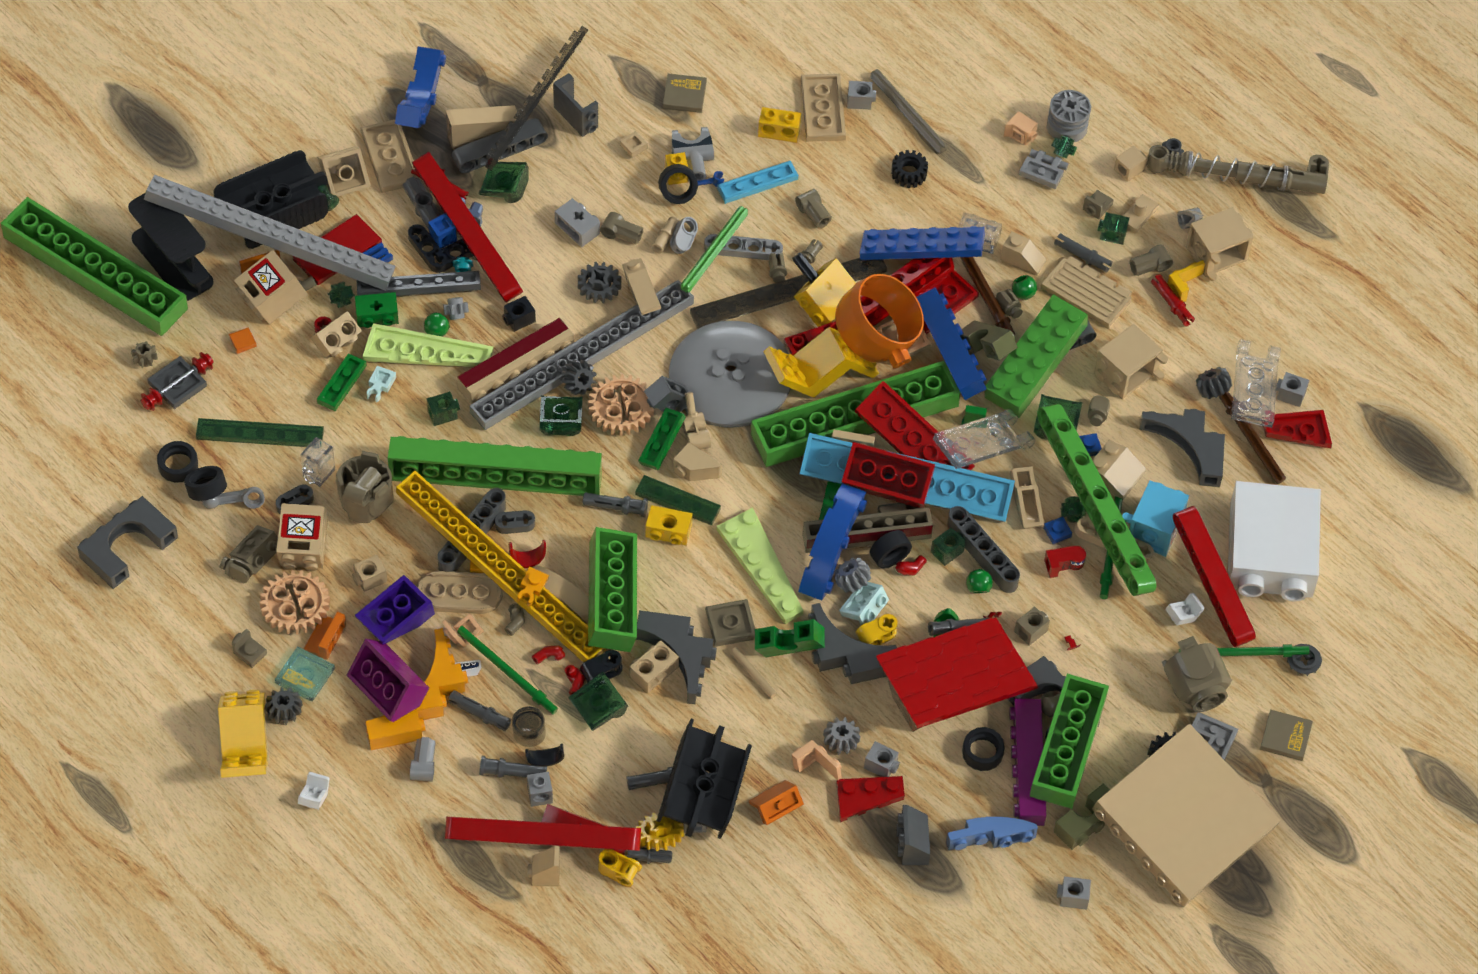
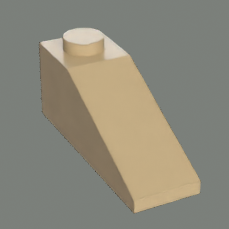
[622,258,661,315]

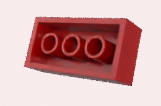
[842,442,935,508]

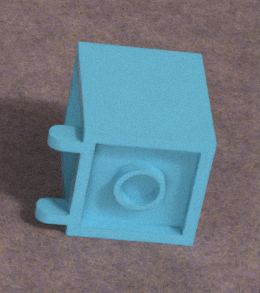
[1122,480,1189,557]

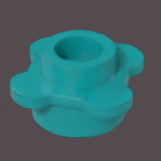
[453,257,473,272]

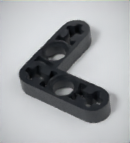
[408,224,474,273]

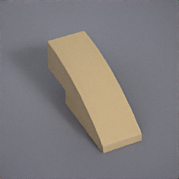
[1010,466,1044,529]

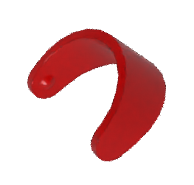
[508,540,546,568]

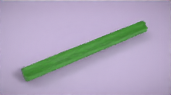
[680,206,748,293]

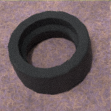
[658,164,698,204]
[157,441,198,483]
[184,466,227,501]
[870,530,912,569]
[962,727,1005,771]

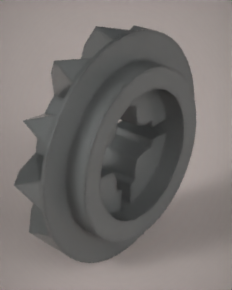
[1287,644,1322,676]

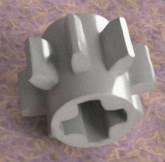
[443,297,469,320]

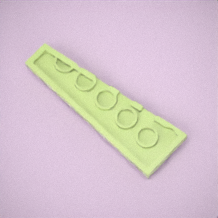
[363,323,493,367]
[717,508,803,624]

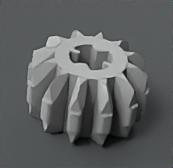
[834,557,871,593]
[823,717,860,755]

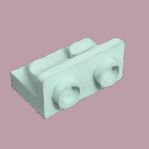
[839,582,889,625]

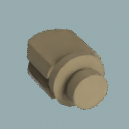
[769,253,787,283]
[996,289,1023,319]
[1088,395,1110,426]
[220,557,254,583]

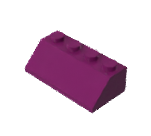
[346,639,429,722]

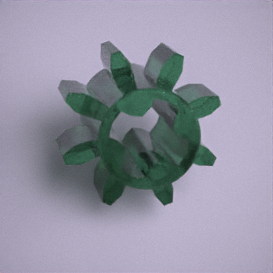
[1051,135,1077,159]
[328,281,355,308]
[1060,496,1086,523]

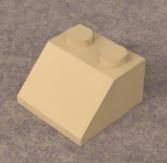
[318,146,371,198]
[1092,440,1146,500]

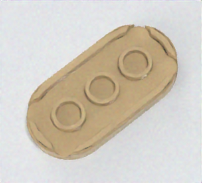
[417,571,503,614]

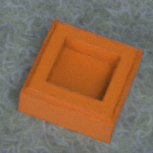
[229,327,257,354]

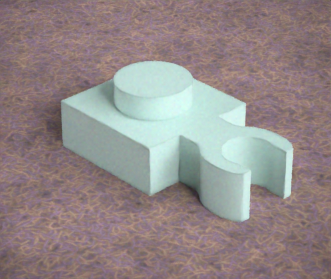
[367,366,396,402]

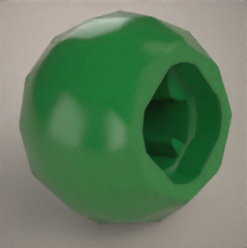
[1012,275,1037,300]
[424,312,450,337]
[966,569,993,593]

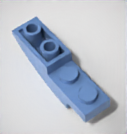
[946,817,1038,850]

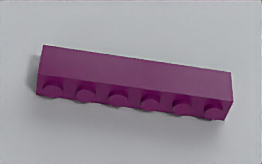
[1009,699,1047,826]

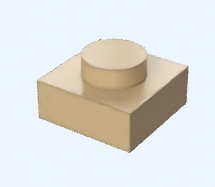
[620,131,648,158]

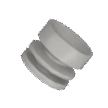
[1047,90,1091,143]

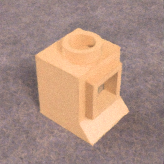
[1004,111,1038,145]

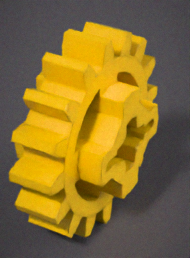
[635,812,684,851]

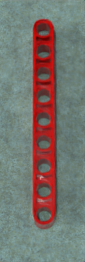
[412,151,523,303]
[445,816,641,851]

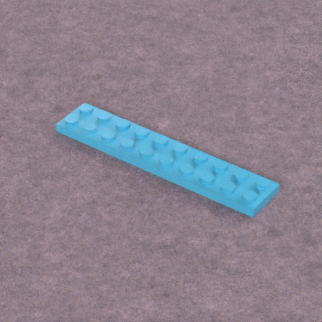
[800,433,1015,522]

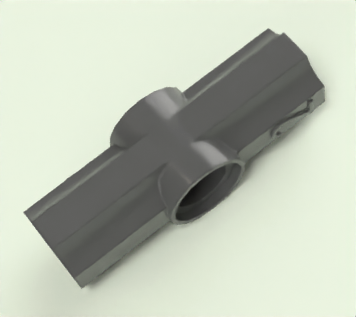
[403,176,441,230]

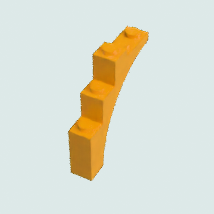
[365,628,468,750]

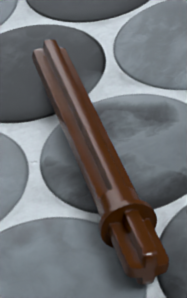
[960,257,1015,336]
[1219,392,1286,484]

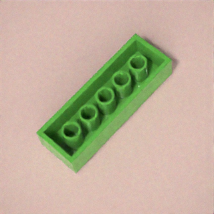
[984,294,1088,418]
[588,527,637,652]
[1030,673,1109,809]

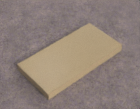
[801,74,846,142]
[360,119,420,193]

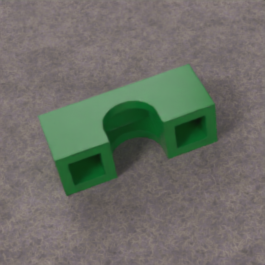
[755,619,825,658]

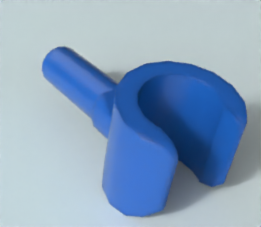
[697,171,724,187]

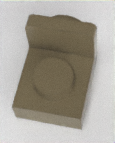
[1083,190,1114,219]
[232,629,267,668]

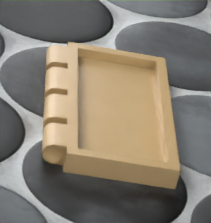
[1041,256,1132,329]

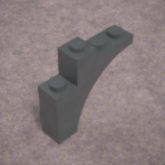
[1140,409,1225,487]
[808,603,897,684]
[636,610,717,705]

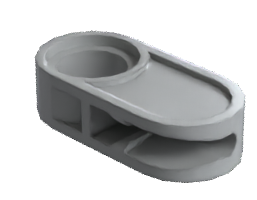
[670,217,698,254]

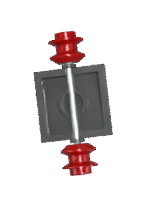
[140,352,214,411]

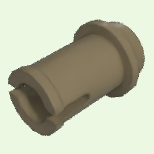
[801,239,823,264]

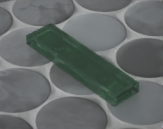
[635,475,721,525]

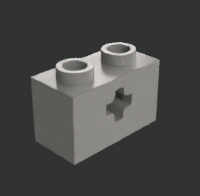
[555,198,600,247]

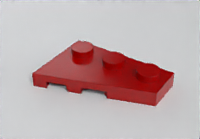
[1262,410,1332,449]
[836,776,905,822]

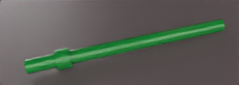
[1100,496,1123,599]
[457,626,558,715]
[1179,644,1309,657]

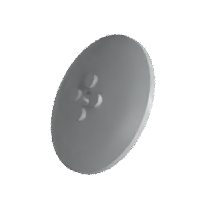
[669,321,791,428]

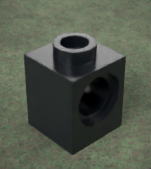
[502,296,536,332]

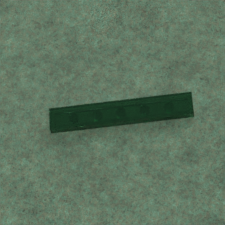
[196,418,324,448]

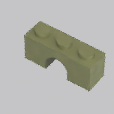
[960,320,1018,360]
[1054,783,1110,850]

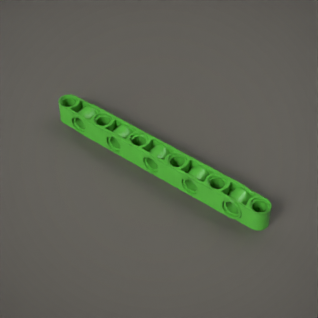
[1037,404,1156,596]

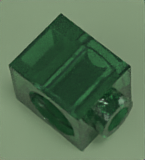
[1098,212,1130,245]
[426,392,460,426]
[931,528,965,566]

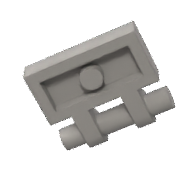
[1019,149,1069,189]

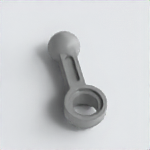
[202,487,265,509]

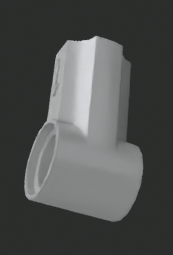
[410,737,436,782]

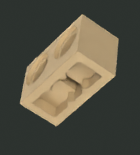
[310,311,362,357]
[630,641,679,694]

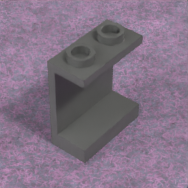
[553,73,598,137]

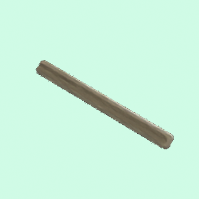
[870,69,947,154]

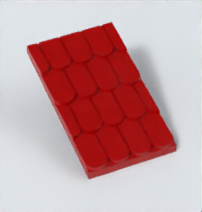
[876,617,1038,732]

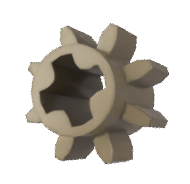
[131,341,158,368]

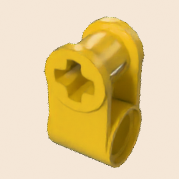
[855,614,898,645]
[598,849,642,887]

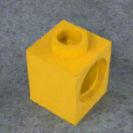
[665,152,688,185]

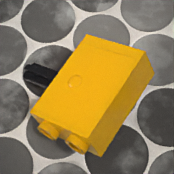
[792,252,856,327]

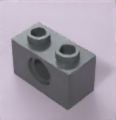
[644,376,688,412]

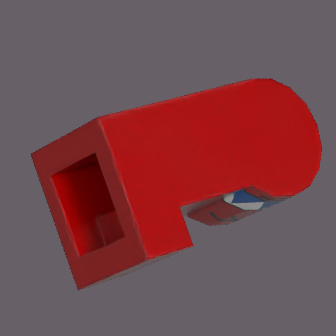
[1044,546,1086,578]

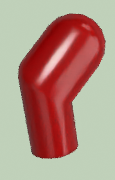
[895,555,927,576]
[532,645,565,665]
[564,665,585,697]

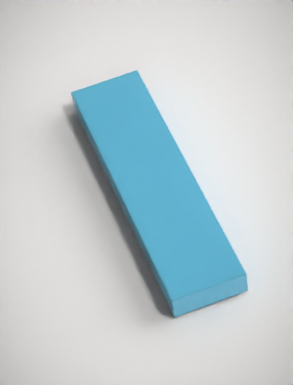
[717,161,799,204]

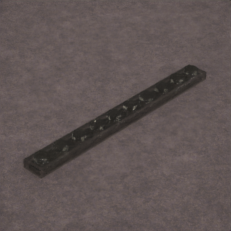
[485,26,588,171]
[690,258,887,329]

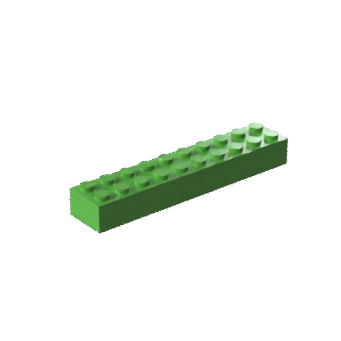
[1,197,188,336]
[751,361,960,467]
[388,436,602,496]

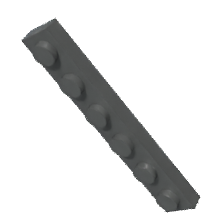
[357,271,481,296]

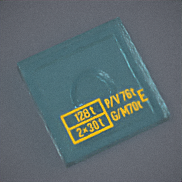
[275,646,335,702]

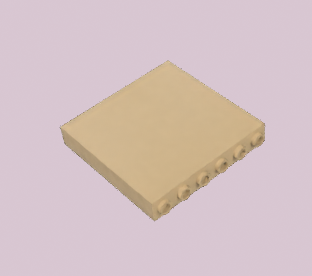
[1092,723,1281,907]

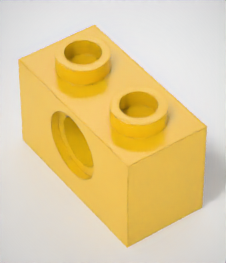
[645,505,693,546]

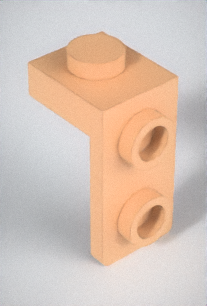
[442,613,484,647]
[792,740,842,780]

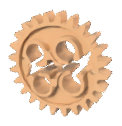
[588,374,654,436]
[260,570,330,635]

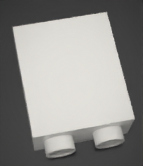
[1228,481,1321,602]

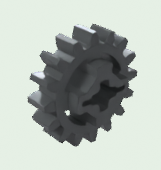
[578,262,621,303]

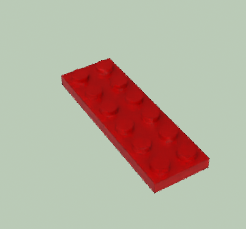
[854,381,975,470]

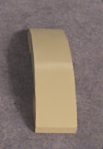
[533,565,589,626]

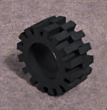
[891,150,928,188]

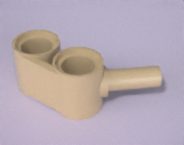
[682,392,711,450]

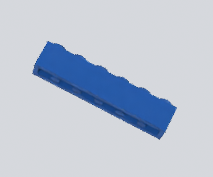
[916,287,987,400]

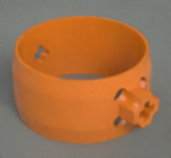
[835,274,924,369]

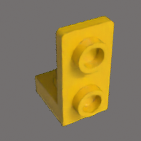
[1167,260,1205,302]

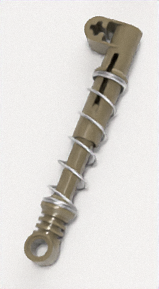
[1147,145,1329,194]

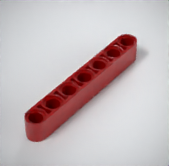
[1173,506,1256,647]

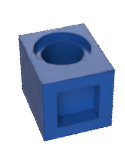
[428,213,457,249]

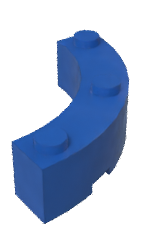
[395,46,446,128]
[798,483,867,601]

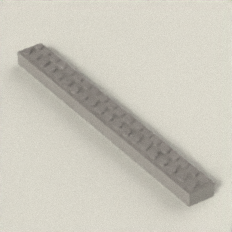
[144,175,396,291]
[470,280,694,430]

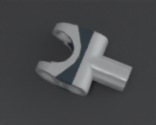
[672,127,714,181]

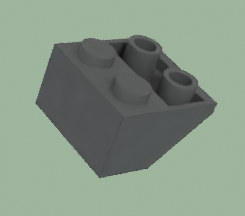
[896,805,930,865]

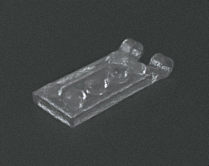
[1231,339,1281,428]
[933,409,1036,469]

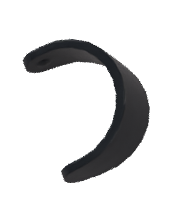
[525,743,564,767]

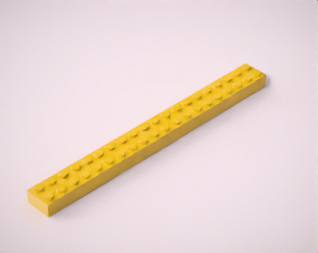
[396,471,607,663]

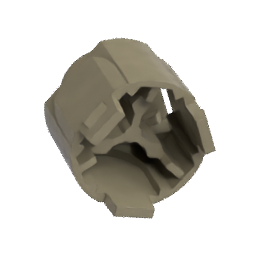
[336,451,394,523]
[1162,636,1232,712]

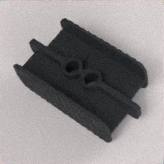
[213,150,328,249]
[128,193,214,301]
[657,718,752,839]

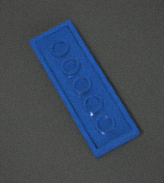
[860,226,985,260]

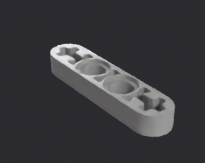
[704,234,783,260]

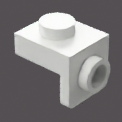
[1165,593,1204,625]
[298,772,330,810]

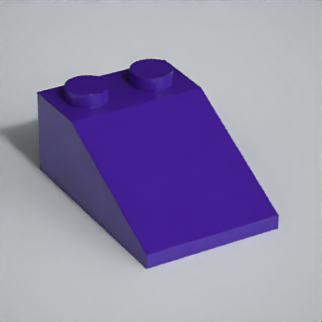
[355,575,435,645]

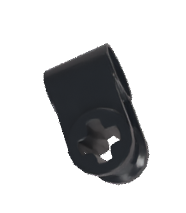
[580,650,623,688]

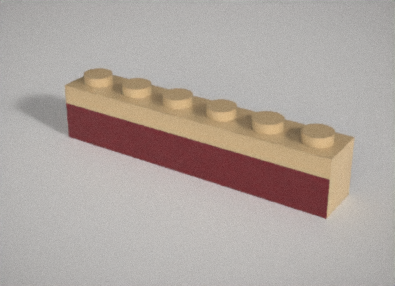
[457,318,574,404]

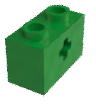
[355,292,399,328]

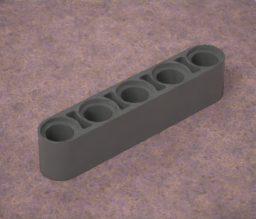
[451,118,548,173]
[438,488,506,572]
[947,506,1020,593]

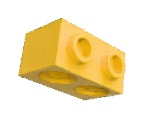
[758,107,801,143]

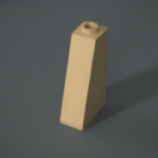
[446,105,524,150]

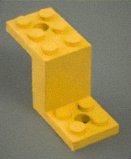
[763,327,879,398]
[218,690,268,778]

